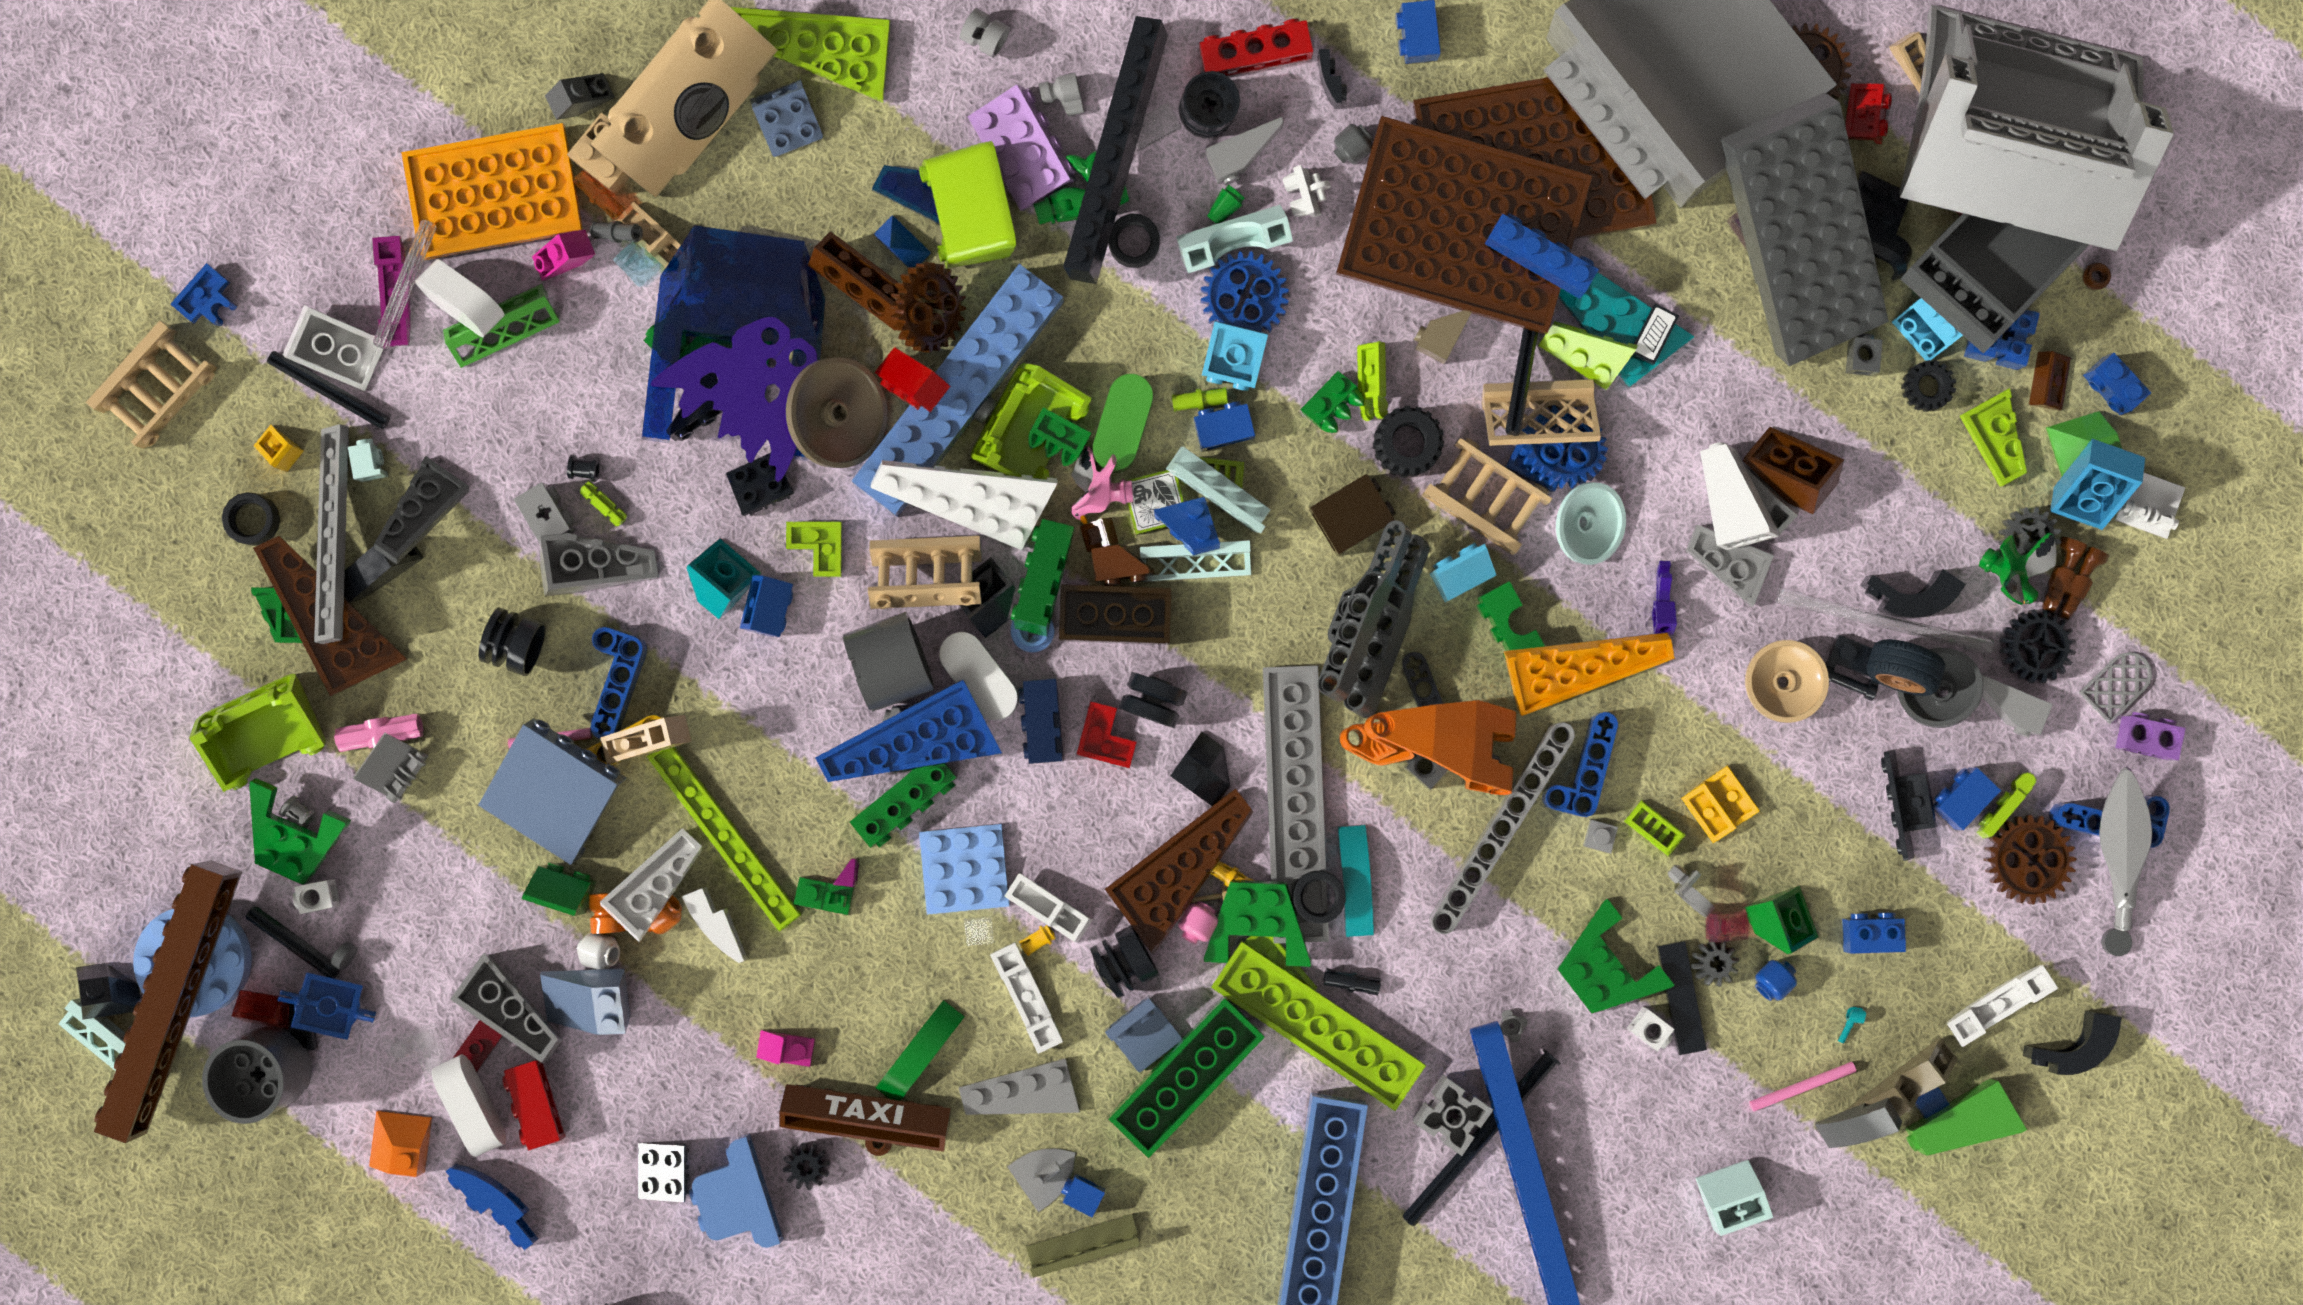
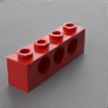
[1199,18,1313,76]

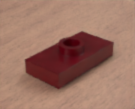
[452,1020,503,1073]

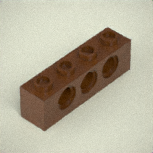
[808,231,915,331]

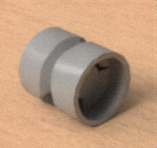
[959,8,1010,58]

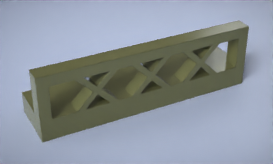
[1026,1214,1140,1278]

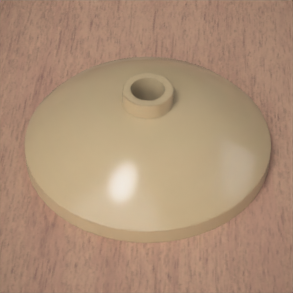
[1745,640,1829,723]

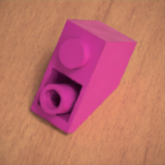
[532,229,596,281]

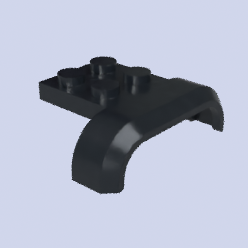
[1857,170,1912,281]

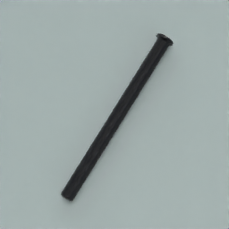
[1403,1049,1561,1226]

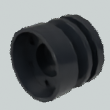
[1178,71,1240,139]
[478,607,546,676]
[1090,925,1159,999]

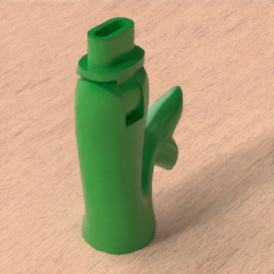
[1033,151,1129,225]

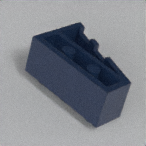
[1018,679,1064,764]

